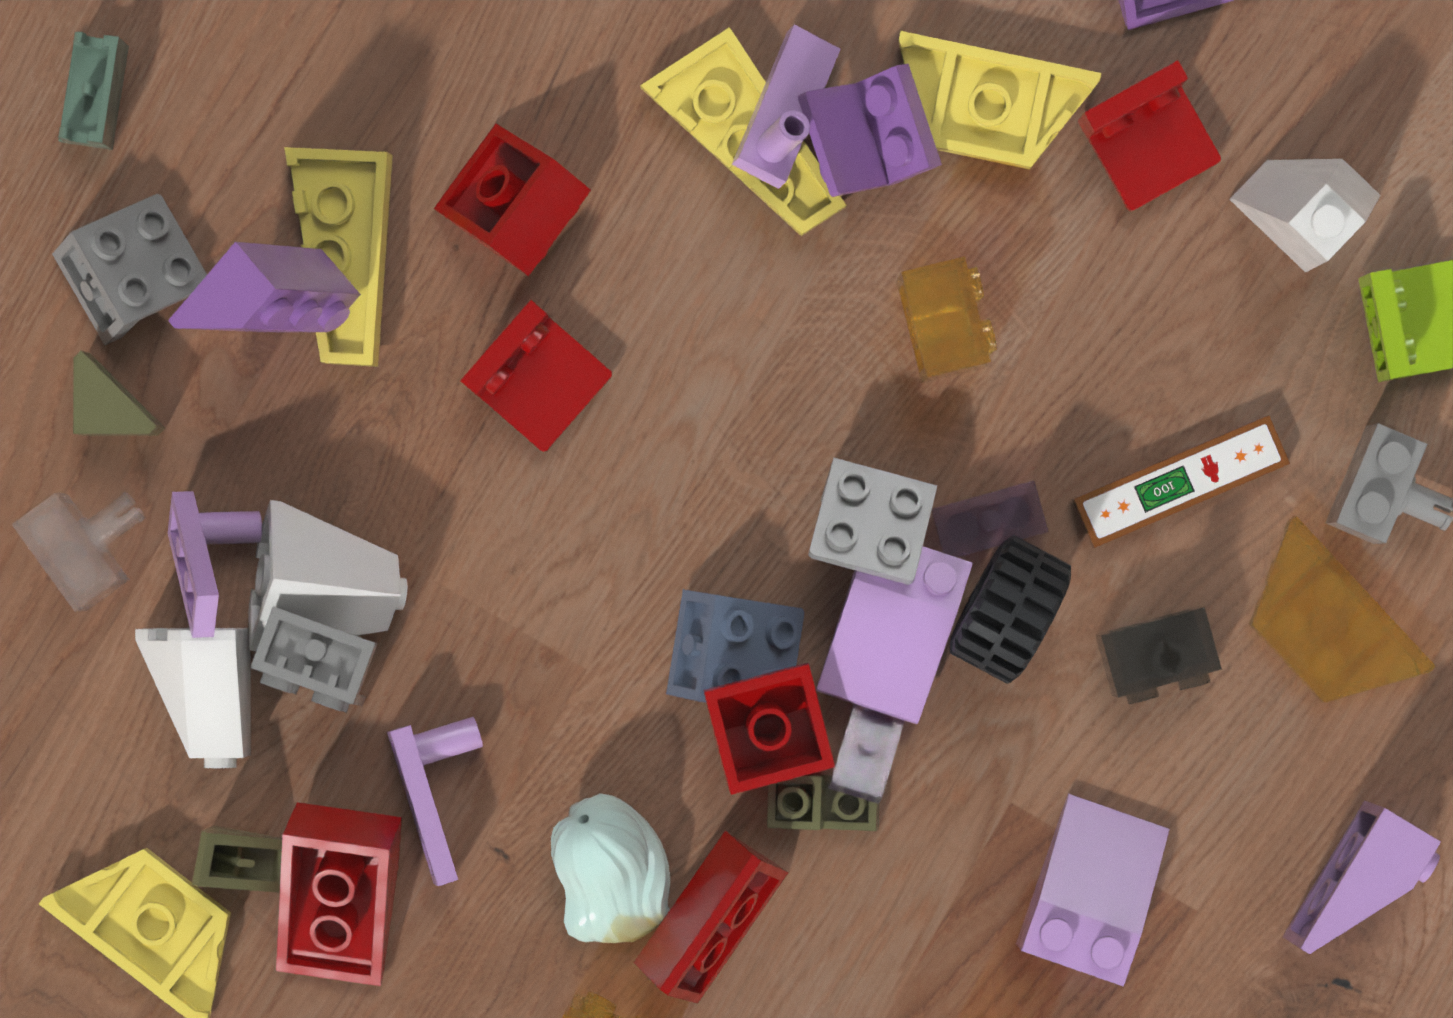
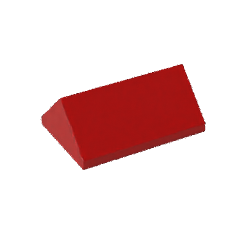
[633,831,789,1004]

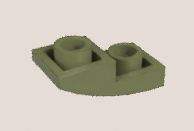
[767,774,880,831]

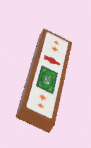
[1072,415,1290,548]

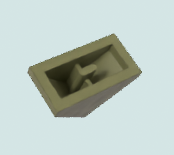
[73,350,165,436]
[192,825,282,893]

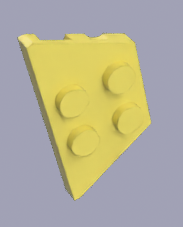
[898,31,1101,170]
[39,848,231,1018]

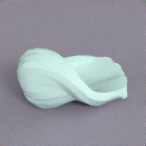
[551,793,670,943]

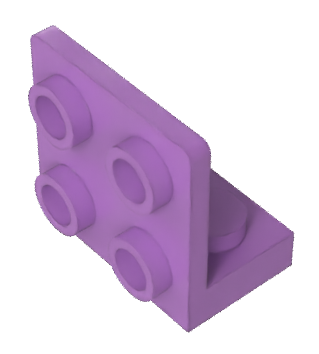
[798,64,942,197]

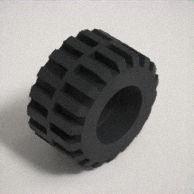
[950,535,1071,684]

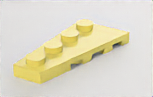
[640,27,846,236]
[284,147,393,367]

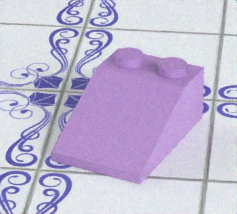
[816,546,973,724]
[1016,793,1170,987]
[1283,801,1441,954]

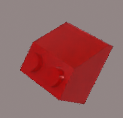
[433,123,591,276]
[703,662,835,795]

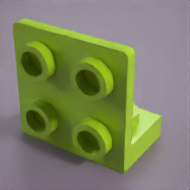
[1358,260,1453,382]

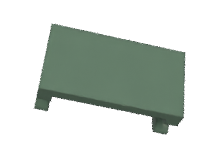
[58,32,129,150]

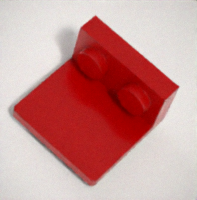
[1078,60,1221,211]
[460,300,612,452]

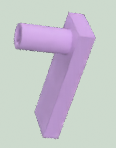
[732,24,840,189]
[168,491,262,638]
[387,717,483,886]

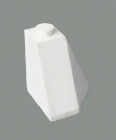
[1229,159,1381,272]
[248,500,408,651]
[135,628,251,768]

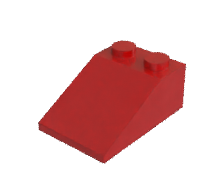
[276,802,402,986]

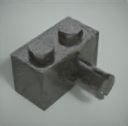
[1095,607,1222,704]

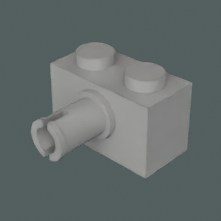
[1325,423,1453,544]

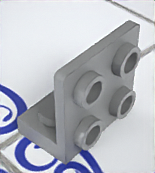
[52,194,207,345]
[808,458,937,585]
[250,606,377,713]

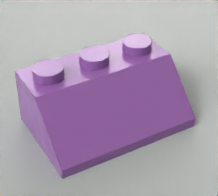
[168,242,361,332]

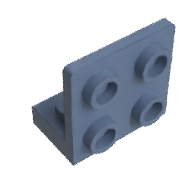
[666,589,804,703]

